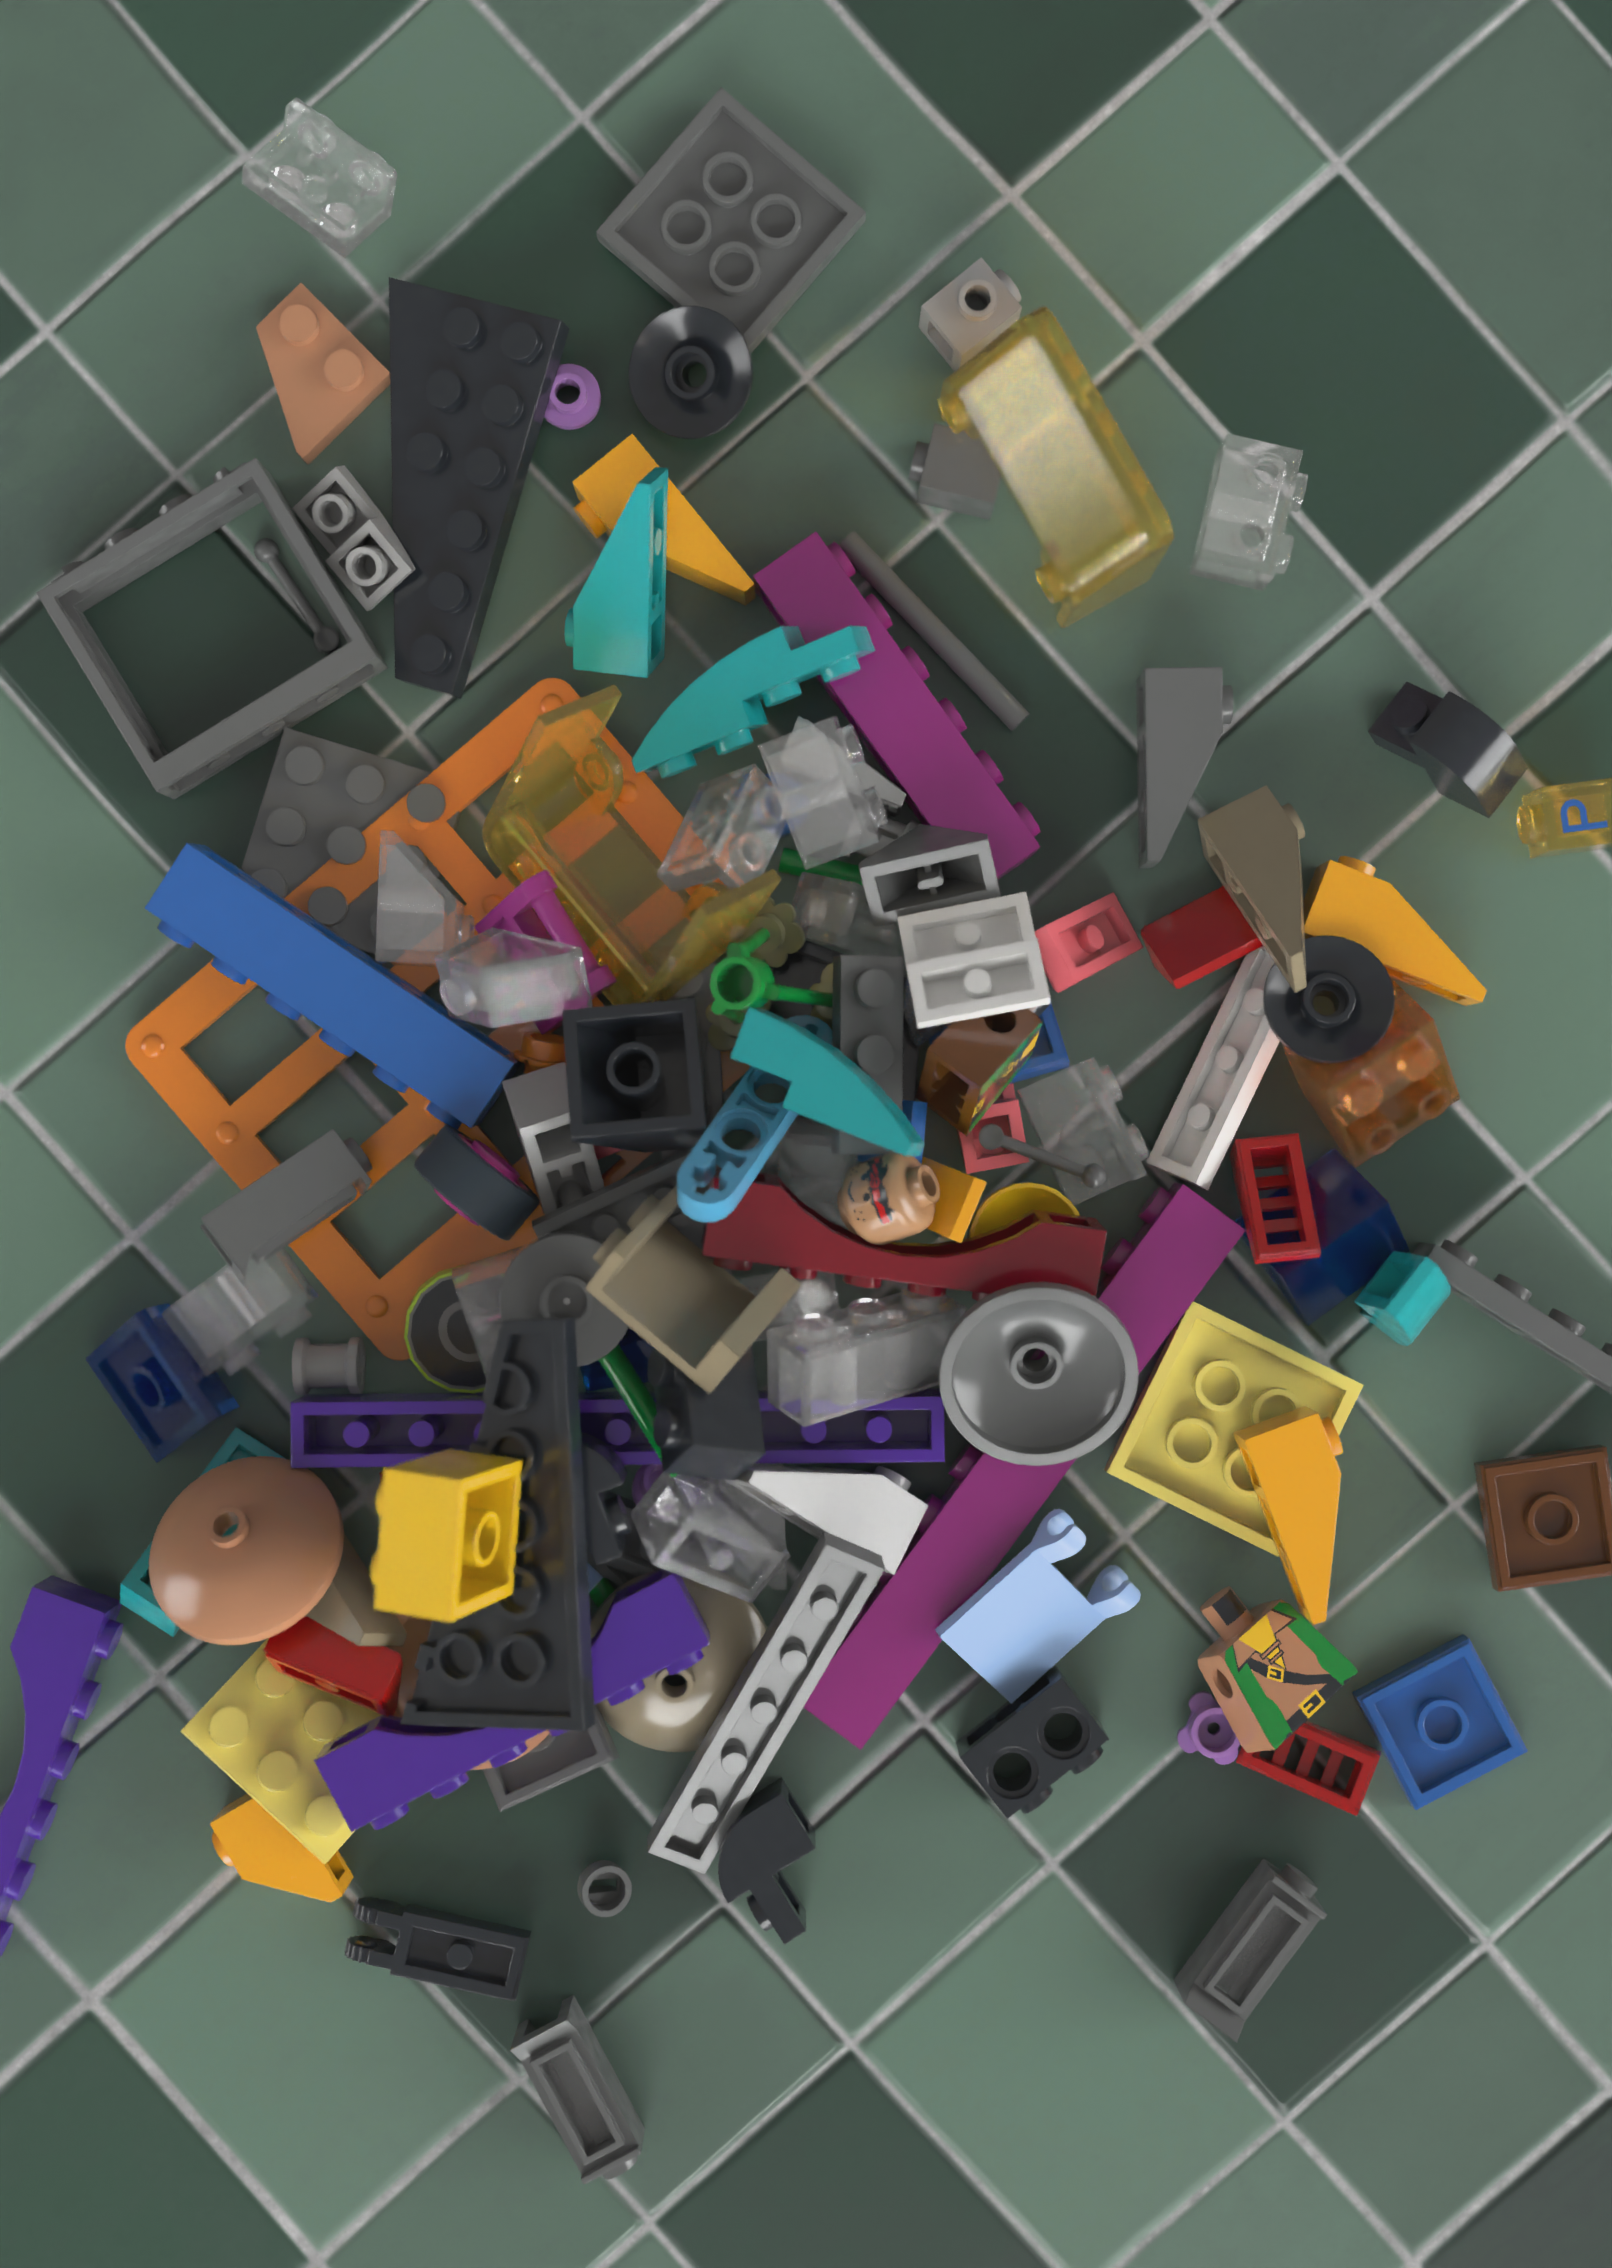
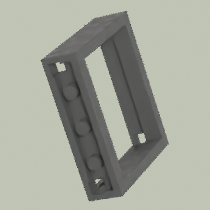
[36,457,388,800]

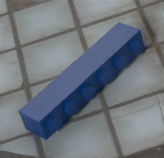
[145,843,522,1129]

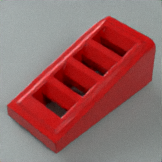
[1230,1133,1321,1264]
[1236,1721,1382,1816]

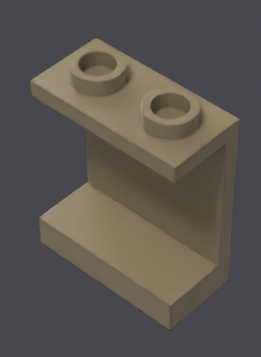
[585,1185,802,1394]

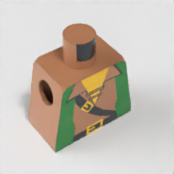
[1197,1586,1358,1753]

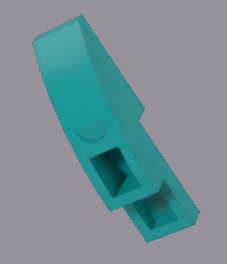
[632,626,875,779]

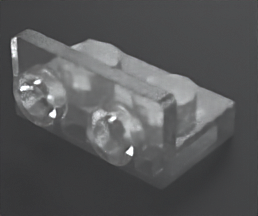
[656,764,793,901]

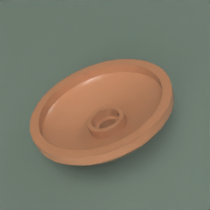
[149,1456,344,1645]

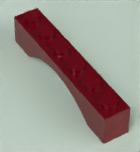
[701,1166,1107,1301]

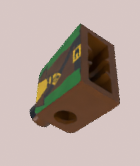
[916,1004,1050,1136]

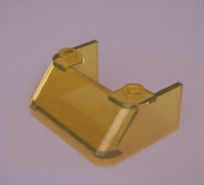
[938,306,1174,629]
[483,685,781,1005]

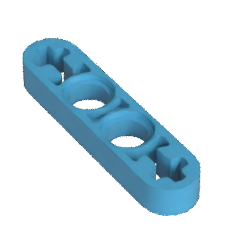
[677,1015,832,1222]

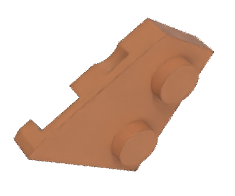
[256,283,390,465]

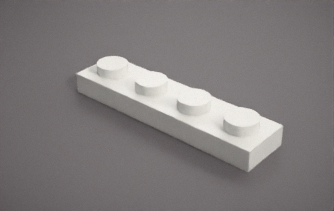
[1146,946,1280,1190]

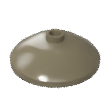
[590,1569,767,1752]

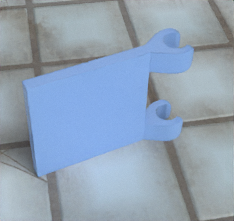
[935,1509,1141,1704]

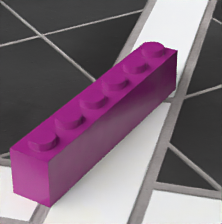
[753,531,1041,880]

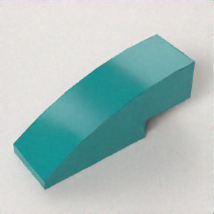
[730,1007,925,1156]
[1354,1251,1451,1346]

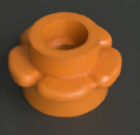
[514,1032,566,1074]

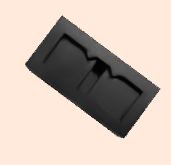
[956,1665,1109,1819]

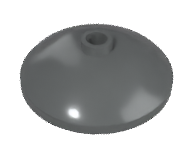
[939,1282,1138,1466]

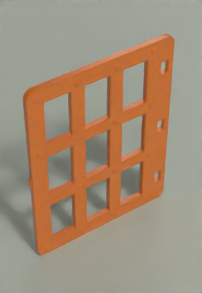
[125,678,751,1361]

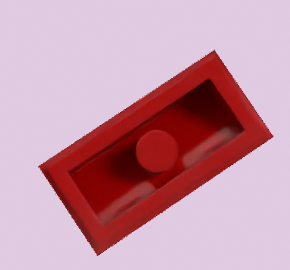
[1141,886,1263,989]
[263,1615,403,1717]

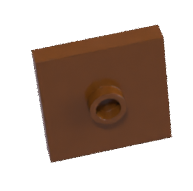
[1474,1444,1612,1592]

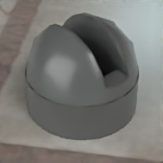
[577,1860,632,1917]

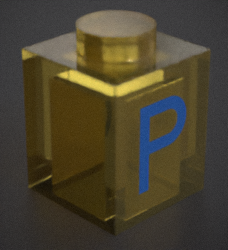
[1517,778,1612,859]

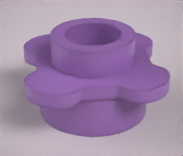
[1177,1691,1240,1765]

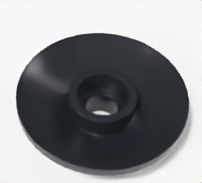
[629,306,753,439]
[1263,936,1395,1063]

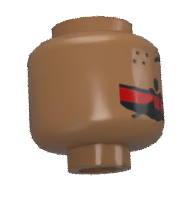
[837,1151,940,1245]

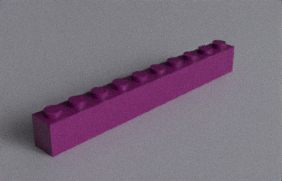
[803,1183,1246,1750]

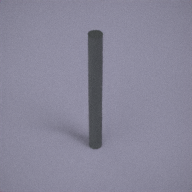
[839,531,1030,731]

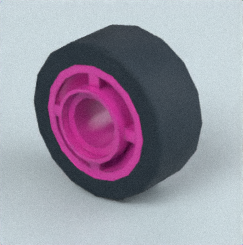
[414,1124,540,1241]

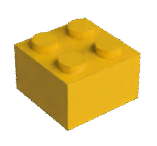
[371,1449,523,1622]

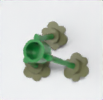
[705,894,833,1052]

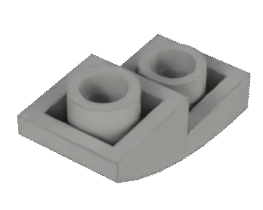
[292,465,416,611]

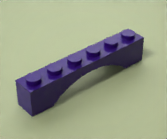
[314,1562,710,1832]
[0,1575,124,1957]

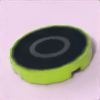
[404,1265,504,1393]

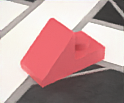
[1034,892,1144,993]

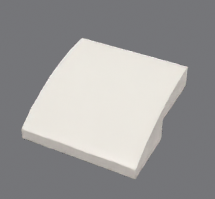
[897,892,1050,1029]

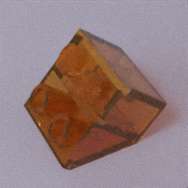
[1283,977,1460,1168]

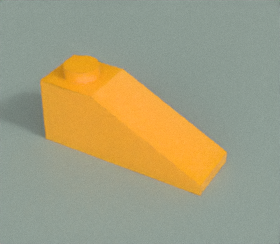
[572,433,756,606]
[1303,856,1487,1006]
[1233,1406,1343,1625]

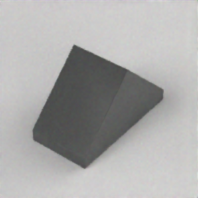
[859,824,1001,927]

